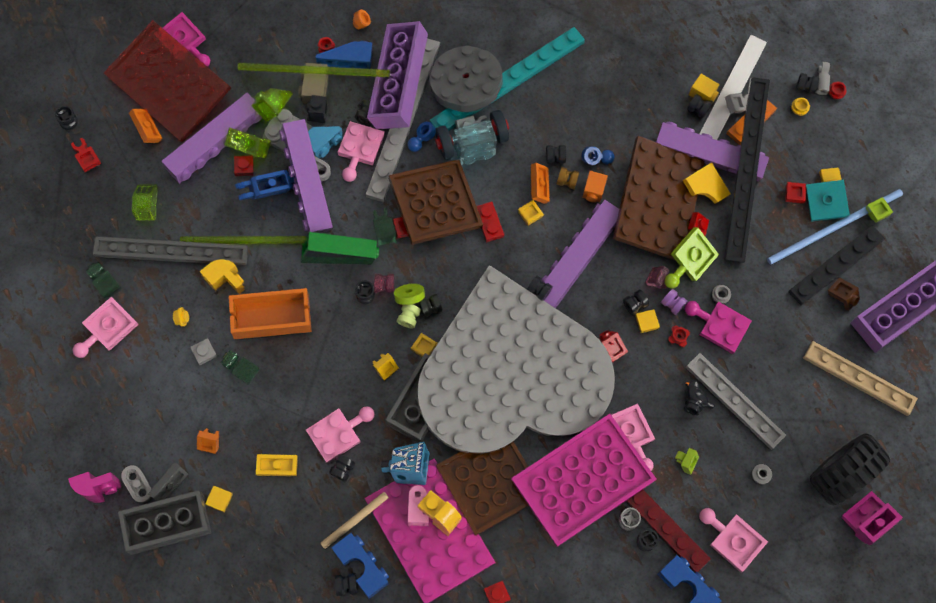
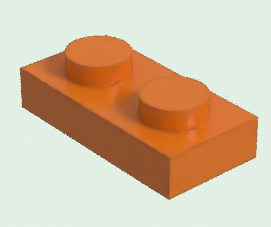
[129,109,162,143]
[531,163,550,204]

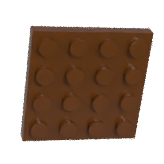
[388,159,483,245]
[436,441,528,536]

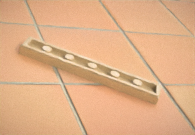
[803,341,918,416]

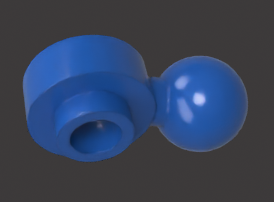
[407,122,436,152]
[581,146,615,165]

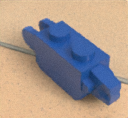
[235,170,295,200]

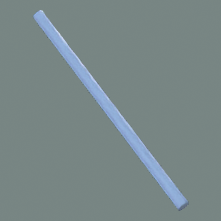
[767,189,903,265]

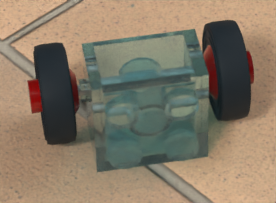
[435,110,509,165]

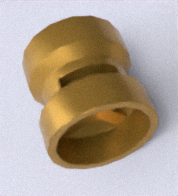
[557,167,579,189]

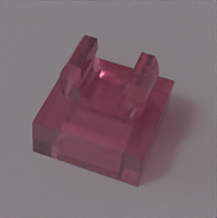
[645,266,669,289]

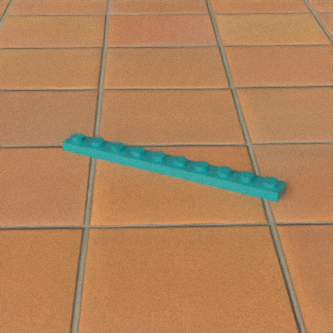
[430,27,585,131]

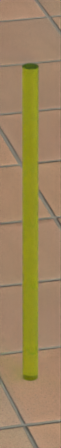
[238,63,390,77]
[180,236,306,244]

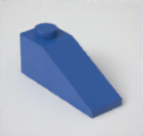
[316,41,373,71]

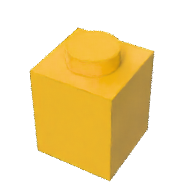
[689,73,720,102]

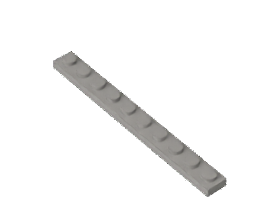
[366,38,440,202]

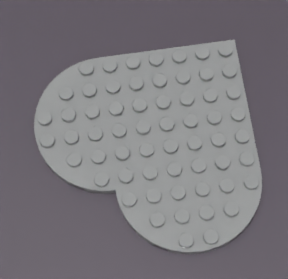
[417,265,615,453]

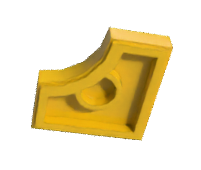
[682,162,731,204]

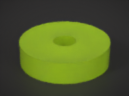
[394,284,425,305]

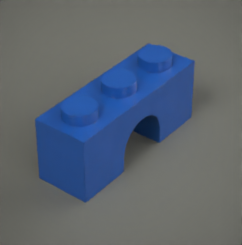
[331,533,389,599]
[657,555,721,603]

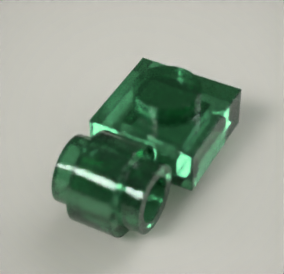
[86,262,120,298]
[220,350,260,385]

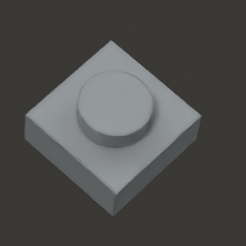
[190,338,217,365]

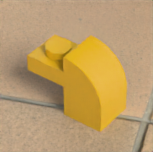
[200,259,245,294]
[417,490,462,536]

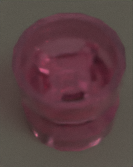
[374,274,394,293]

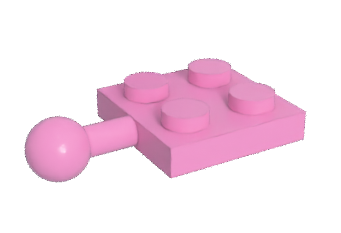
[338,121,385,182]
[72,297,139,358]
[612,404,655,471]
[306,406,375,464]
[699,508,768,573]

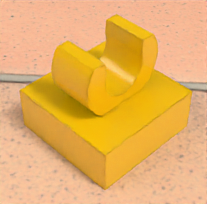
[373,353,399,381]

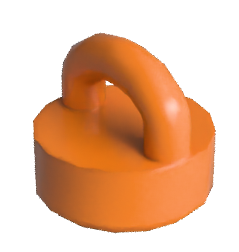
[353,9,371,30]

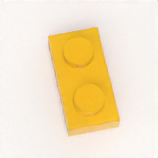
[256,454,298,476]

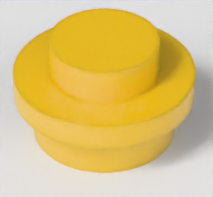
[791,98,810,116]
[173,307,189,327]

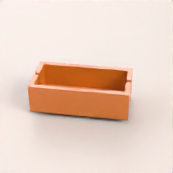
[229,288,312,339]

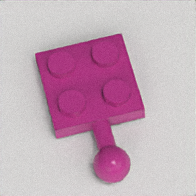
[154,12,210,68]
[684,301,752,354]

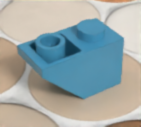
[308,126,343,158]

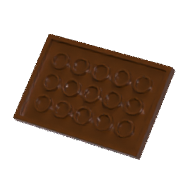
[613,136,704,261]

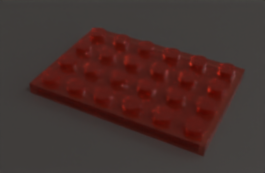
[104,20,232,142]

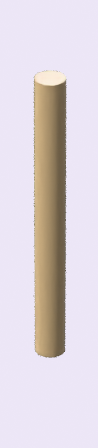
[321,492,389,549]

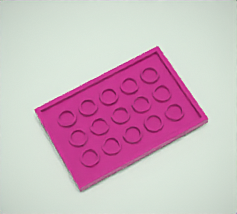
[511,414,657,547]
[365,459,496,603]

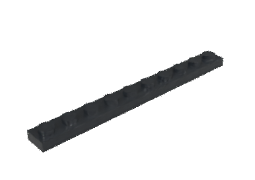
[725,77,770,263]

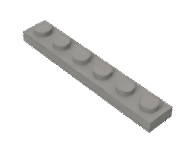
[685,353,786,450]

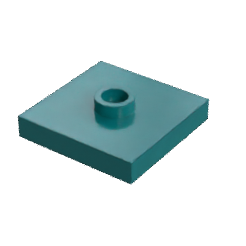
[806,180,850,222]

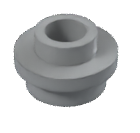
[712,285,731,304]
[752,464,772,484]

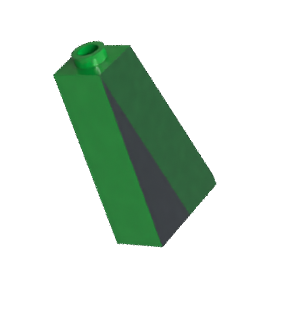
[301,232,379,265]

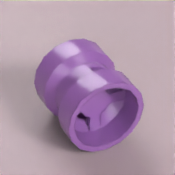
[661,289,688,315]

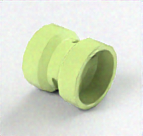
[397,304,421,329]

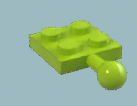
[664,227,719,289]

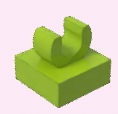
[865,197,893,223]
[675,448,699,475]

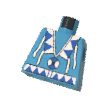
[381,442,430,485]

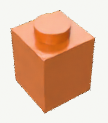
[582,171,608,202]

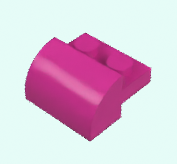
[68,472,122,503]
[842,491,903,545]

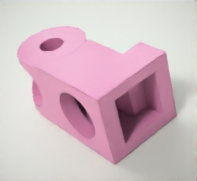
[408,485,429,526]

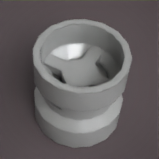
[618,508,641,531]

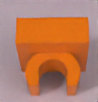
[197,428,219,454]

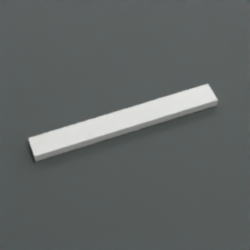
[700,35,767,140]

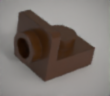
[828,278,860,311]

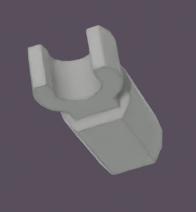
[815,62,830,95]

